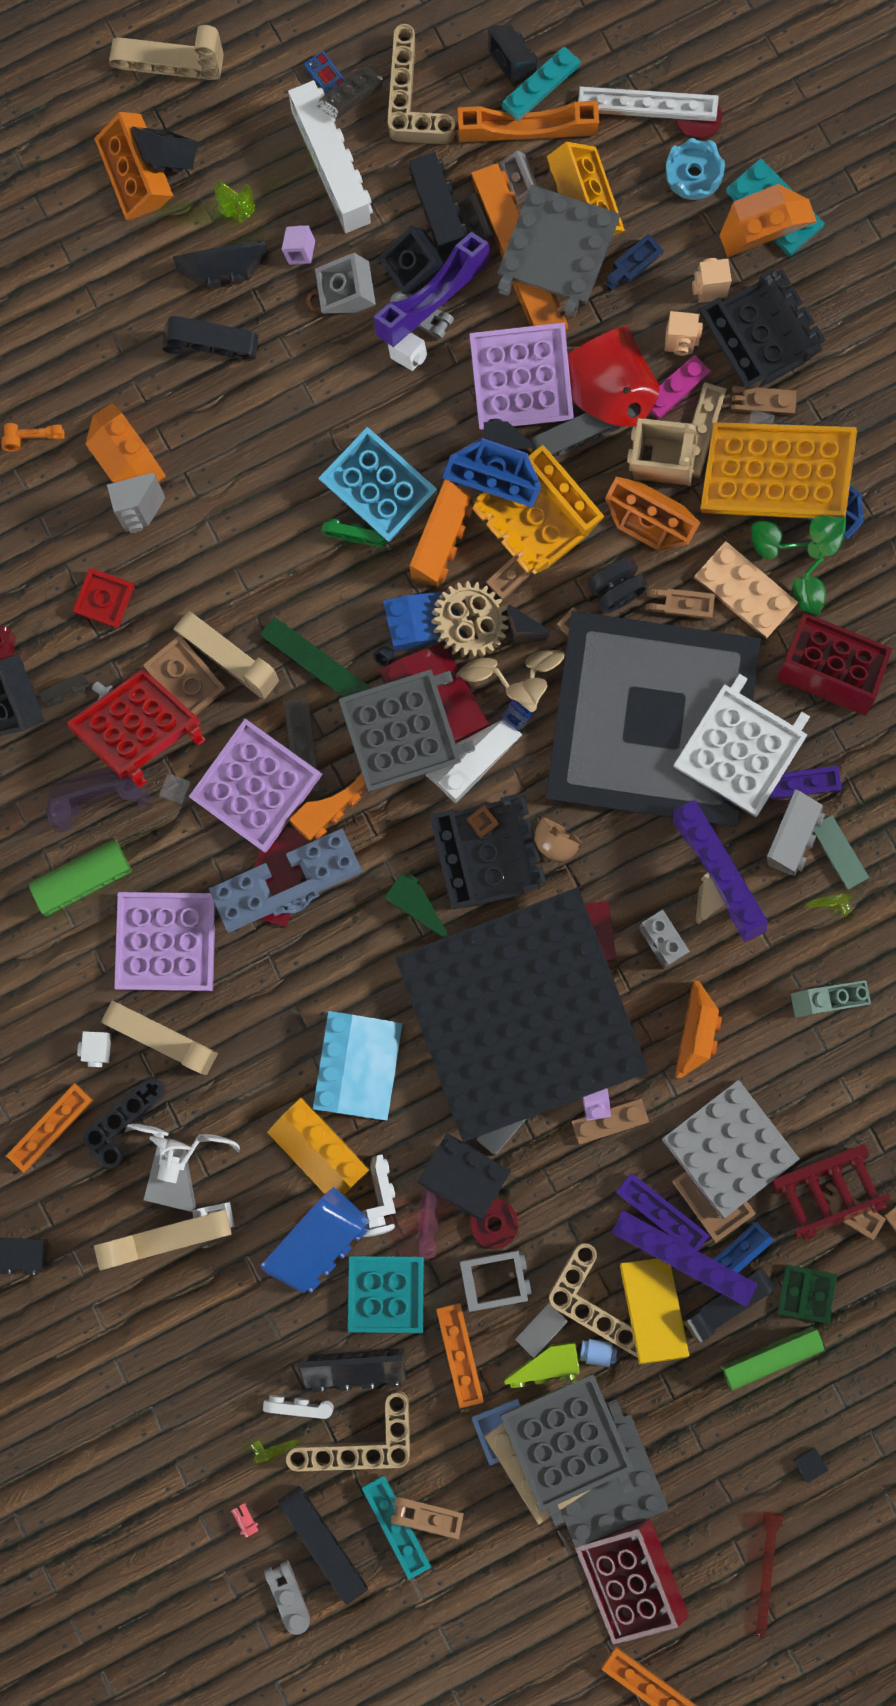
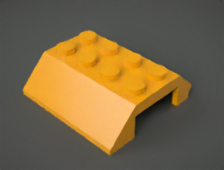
[472,445,604,575]

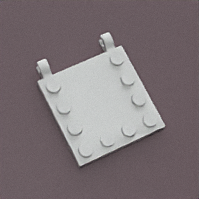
[673,674,810,817]

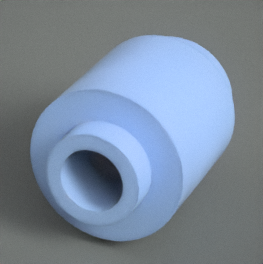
[580,1339,617,1367]

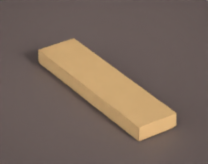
[691,382,727,478]

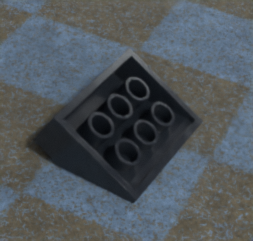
[300,1348,407,1392]

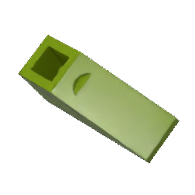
[504,1341,580,1388]

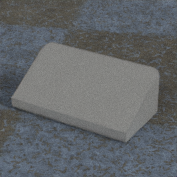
[499,151,538,204]
[477,1119,526,1156]
[515,1303,568,1358]

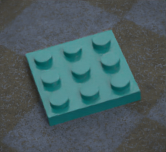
[348,1256,424,1333]

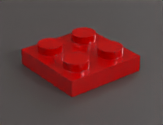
[72,568,135,629]

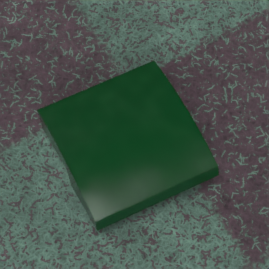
[778,1264,838,1324]

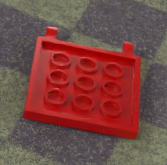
[67,668,206,788]

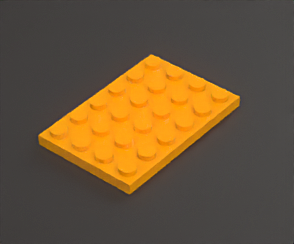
[700,422,857,518]

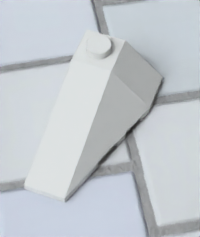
[425,718,522,803]

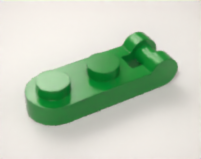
[321,519,388,547]

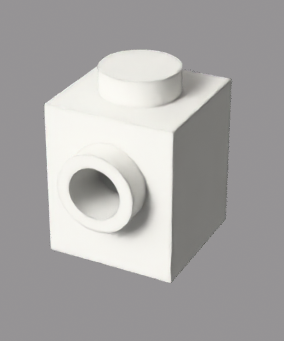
[388,333,427,371]
[78,1032,111,1067]

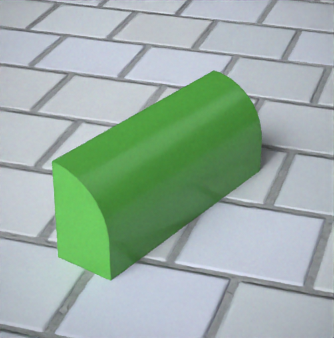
[29,838,133,916]
[720,1326,824,1391]

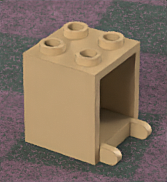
[627,418,697,486]

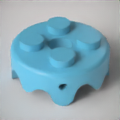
[665,138,725,200]

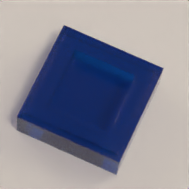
[501,700,533,731]

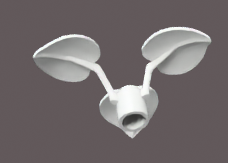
[125,1124,240,1183]

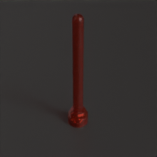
[756,1512,783,1638]

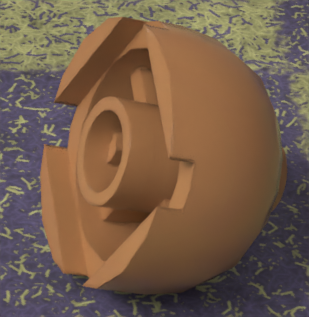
[533,818,583,863]

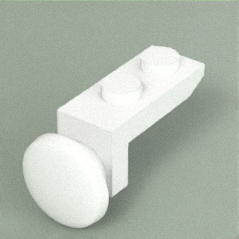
[361,1155,396,1237]

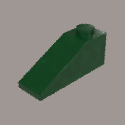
[385,873,448,939]

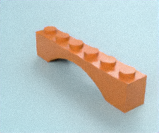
[458,101,599,142]
[289,773,368,843]

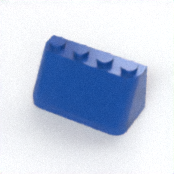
[260,1187,370,1294]

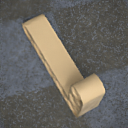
[388,24,455,144]
[109,25,224,80]
[173,611,279,700]
[101,1000,218,1075]
[94,1210,232,1270]
[549,1243,638,1358]
[286,1390,410,1471]

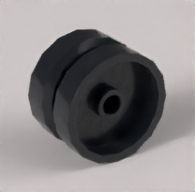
[587,557,649,614]

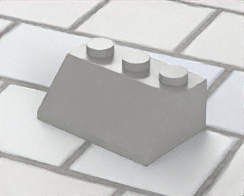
[107,472,165,533]
[767,789,825,876]

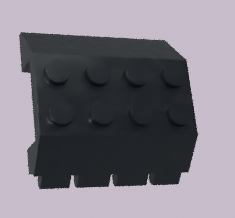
[699,268,826,389]
[429,794,546,910]

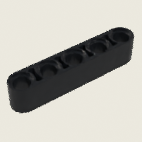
[278,1485,368,1605]

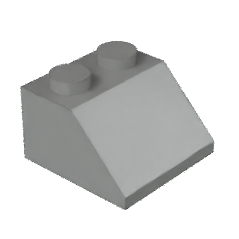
[315,253,376,314]

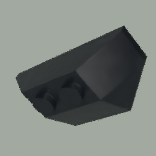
[173,240,268,289]

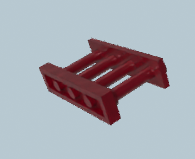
[772,1144,890,1241]

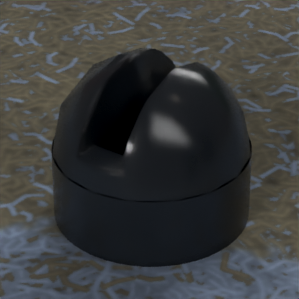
[373,646,395,667]

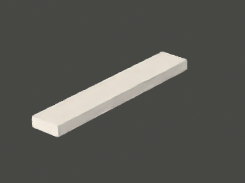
[578,87,719,121]

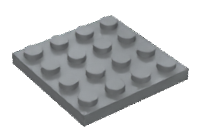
[662,1080,799,1219]

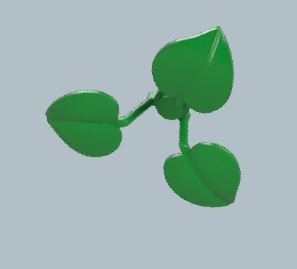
[751,515,846,616]

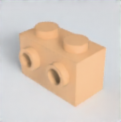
[692,258,732,303]
[664,311,702,356]

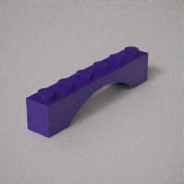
[374,232,490,348]
[673,800,768,942]
[611,1211,758,1307]

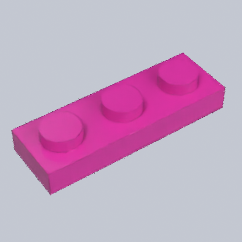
[650,355,711,420]

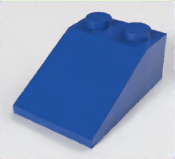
[383,592,464,653]

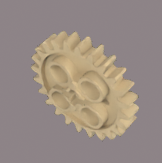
[431,581,508,659]

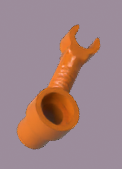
[1,423,64,452]

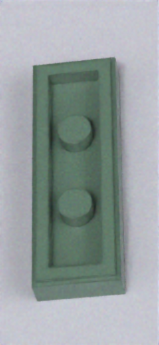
[813,815,869,890]

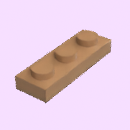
[571,1099,649,1145]

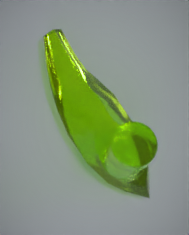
[805,894,852,915]
[251,1440,298,1463]

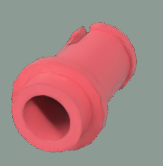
[231,1503,259,1538]

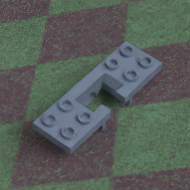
[209,828,362,933]

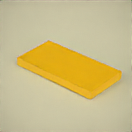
[620,1258,689,1365]

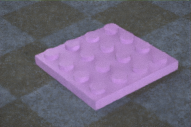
[470,323,574,430]
[189,719,322,853]
[115,892,216,991]

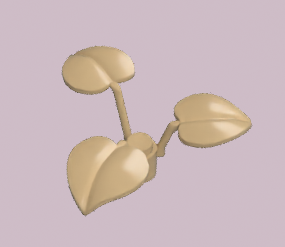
[456,650,565,714]

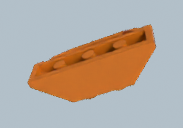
[720,184,817,258]
[85,402,166,483]
[605,477,700,551]
[674,980,722,1079]

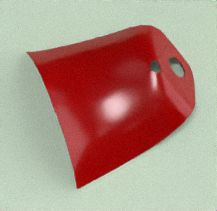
[568,326,660,427]

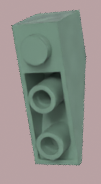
[791,980,871,1018]

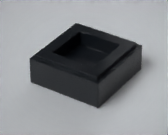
[793,1447,829,1483]

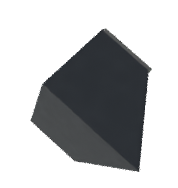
[506,604,549,646]

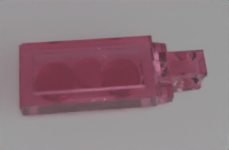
[418,1187,440,1258]

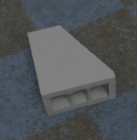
[144,1138,196,1212]

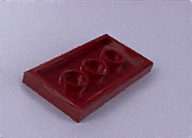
[254,826,310,928]

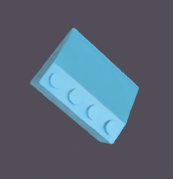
[319,427,438,542]
[313,1011,402,1121]

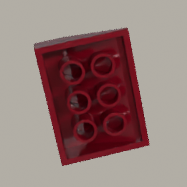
[777,612,893,716]
[379,642,489,743]
[575,1519,689,1645]

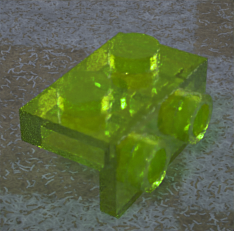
[214,180,255,223]

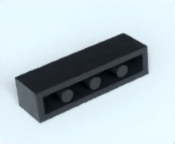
[409,152,468,254]
[0,1238,48,1275]

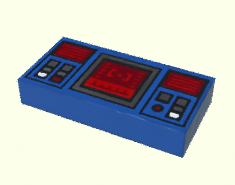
[304,51,350,102]

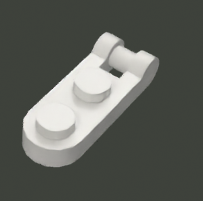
[263,1395,334,1419]

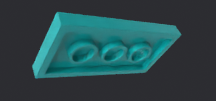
[726,159,825,257]

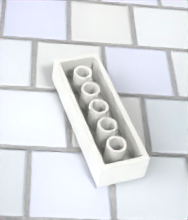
[288,80,373,234]

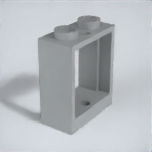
[638,910,690,969]
[460,1250,532,1312]

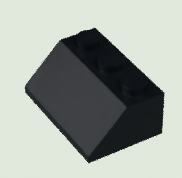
[0,653,45,736]
[417,1133,511,1221]

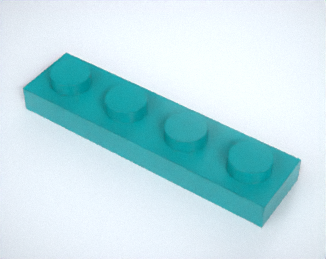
[501,47,581,122]
[362,1475,431,1580]

